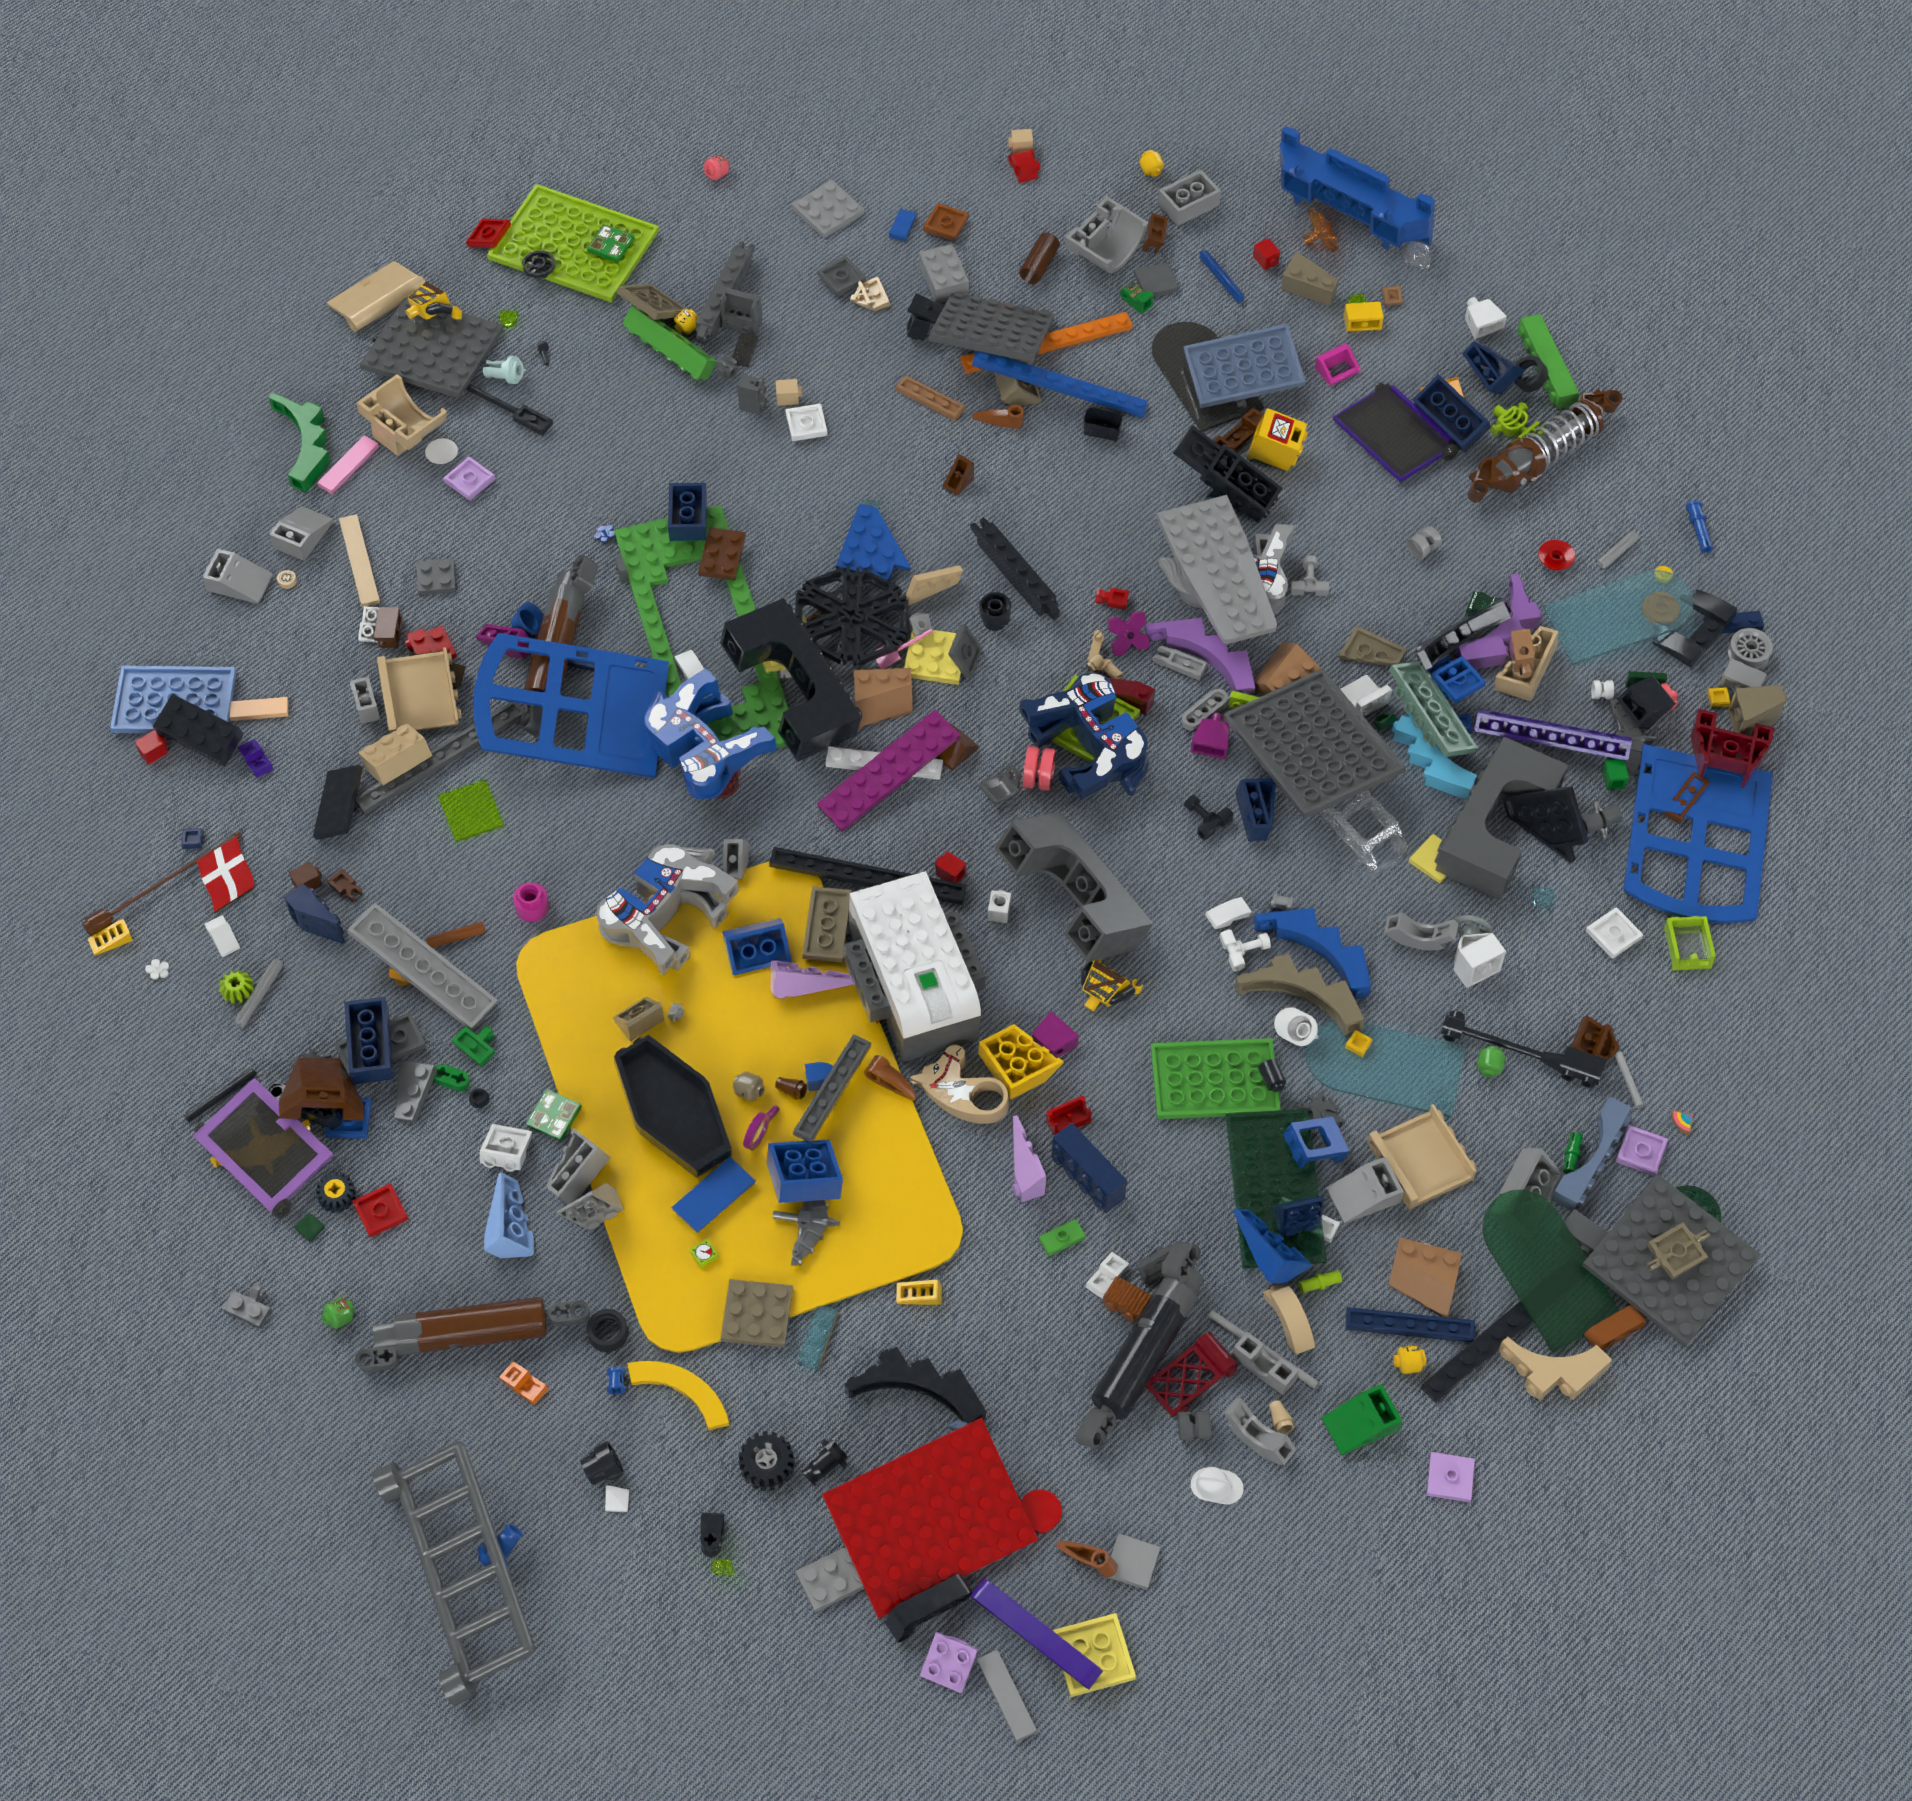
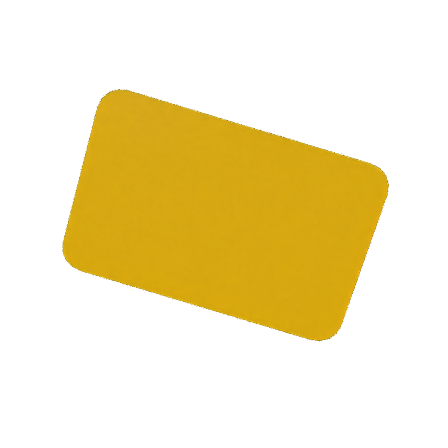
[516,861,963,1353]

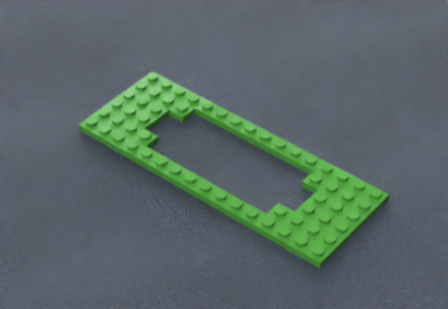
[614,505,789,748]

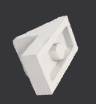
[205,915,240,957]

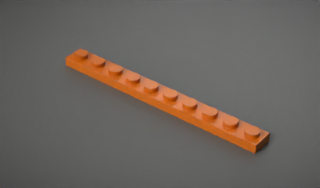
[960,312,1133,374]

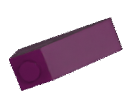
[475,624,529,659]

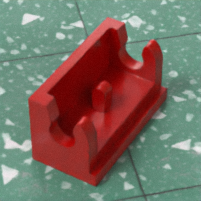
[1046,1096,1092,1136]

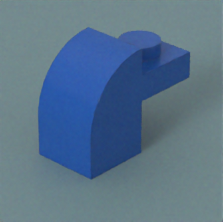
[805,1062,836,1106]

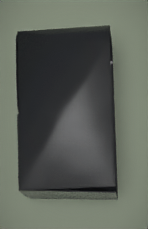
[1084,407,1123,441]

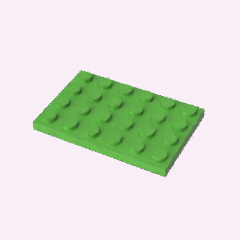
[1150,1038,1281,1119]

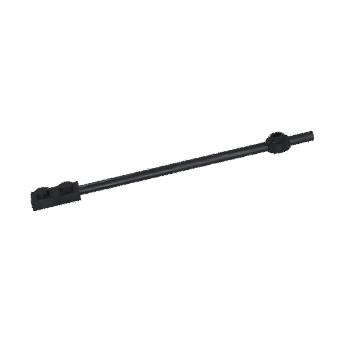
[372,336,553,436]

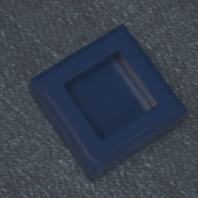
[181,828,204,849]

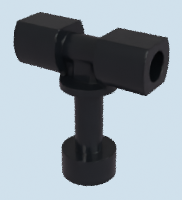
[1184,794,1234,840]

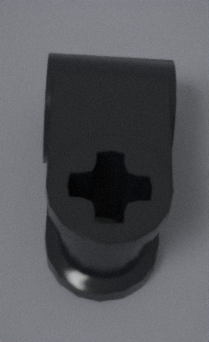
[700,1512,724,1557]

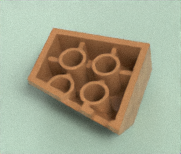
[1254,642,1321,696]
[854,668,913,730]

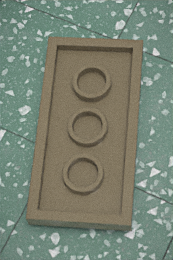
[802,886,852,962]

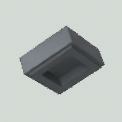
[615,556,628,583]

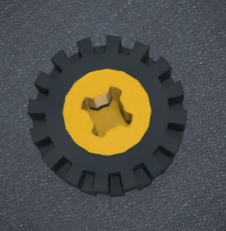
[316,1172,356,1213]

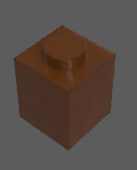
[289,861,322,890]

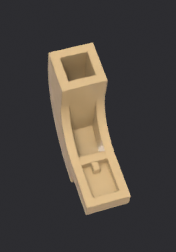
[1263,1284,1315,1355]

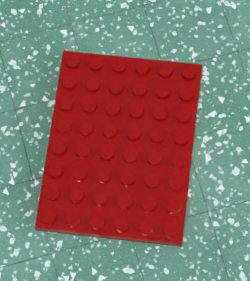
[821,1418,1038,1618]

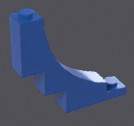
[1253,908,1371,999]

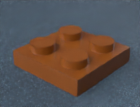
[923,203,969,242]

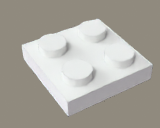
[785,404,828,441]
[1586,907,1643,959]

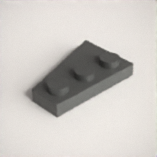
[395,1060,437,1124]

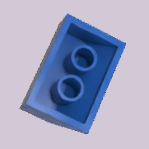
[722,918,792,975]

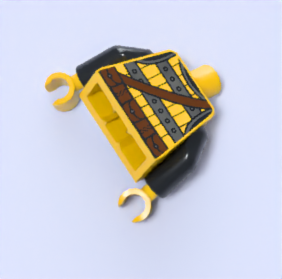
[405,281,463,320]
[1081,959,1143,1012]

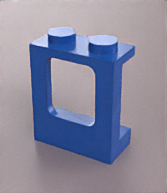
[1283,1116,1349,1169]

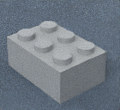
[1158,170,1221,226]
[919,244,969,303]

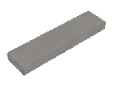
[977,1650,1037,1742]

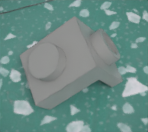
[908,612,932,636]

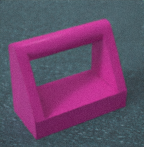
[1315,343,1361,386]

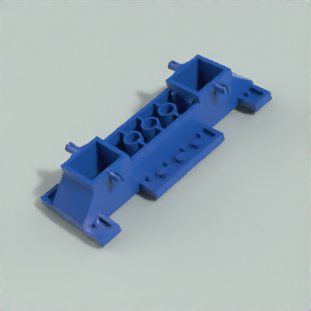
[1280,126,1435,249]

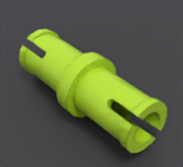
[1298,1270,1342,1294]

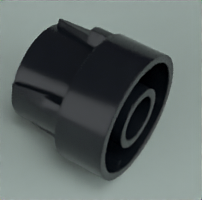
[979,592,1011,631]
[580,1441,624,1485]

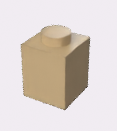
[1008,129,1033,154]
[776,379,802,406]

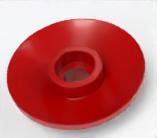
[1538,540,1576,571]

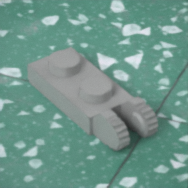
[1153,646,1208,681]

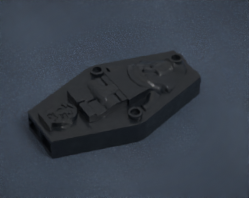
[614,1035,732,1178]

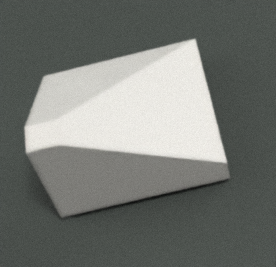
[605,1486,629,1512]

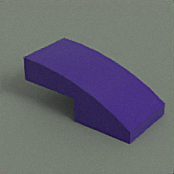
[237,739,274,778]

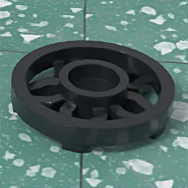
[522,250,555,278]

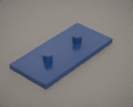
[671,1157,756,1233]

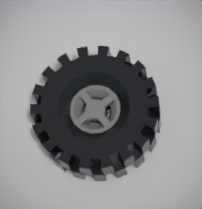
[739,1431,794,1491]

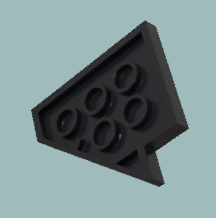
[1502,786,1588,862]

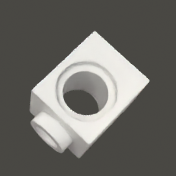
[988,890,1011,923]

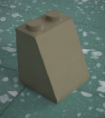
[1728,685,1787,736]

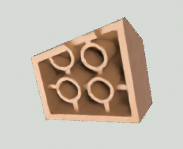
[1388,1238,1462,1317]

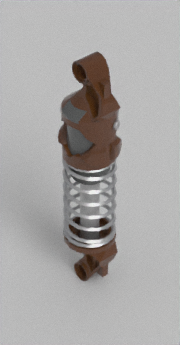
[1467,389,1623,503]

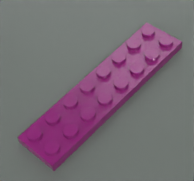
[817,709,961,832]

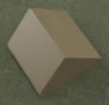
[613,997,664,1041]

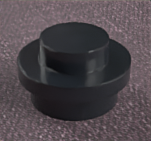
[469,1088,490,1108]

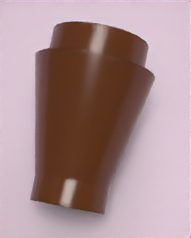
[775,1077,807,1100]

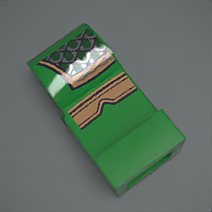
[1120,282,1154,314]

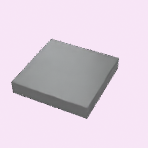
[1108,1533,1161,1590]

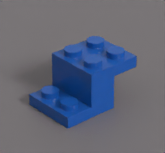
[1427,656,1486,703]

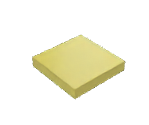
[1408,834,1447,884]

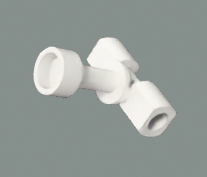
[1219,930,1271,971]

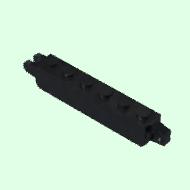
[970,517,1060,620]

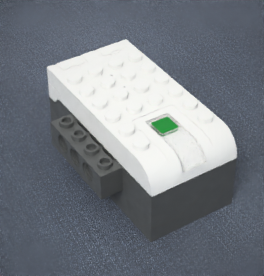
[843,871,986,1063]

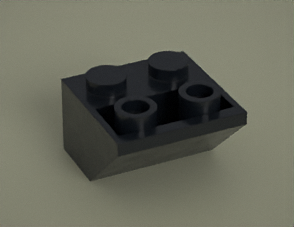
[1617,676,1676,730]

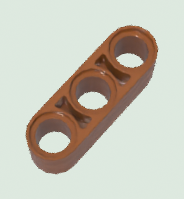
[1584,1305,1647,1350]

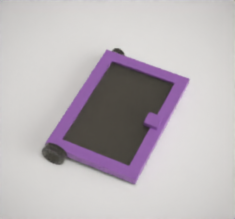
[193,1078,334,1219]

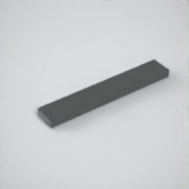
[793,1034,871,1143]

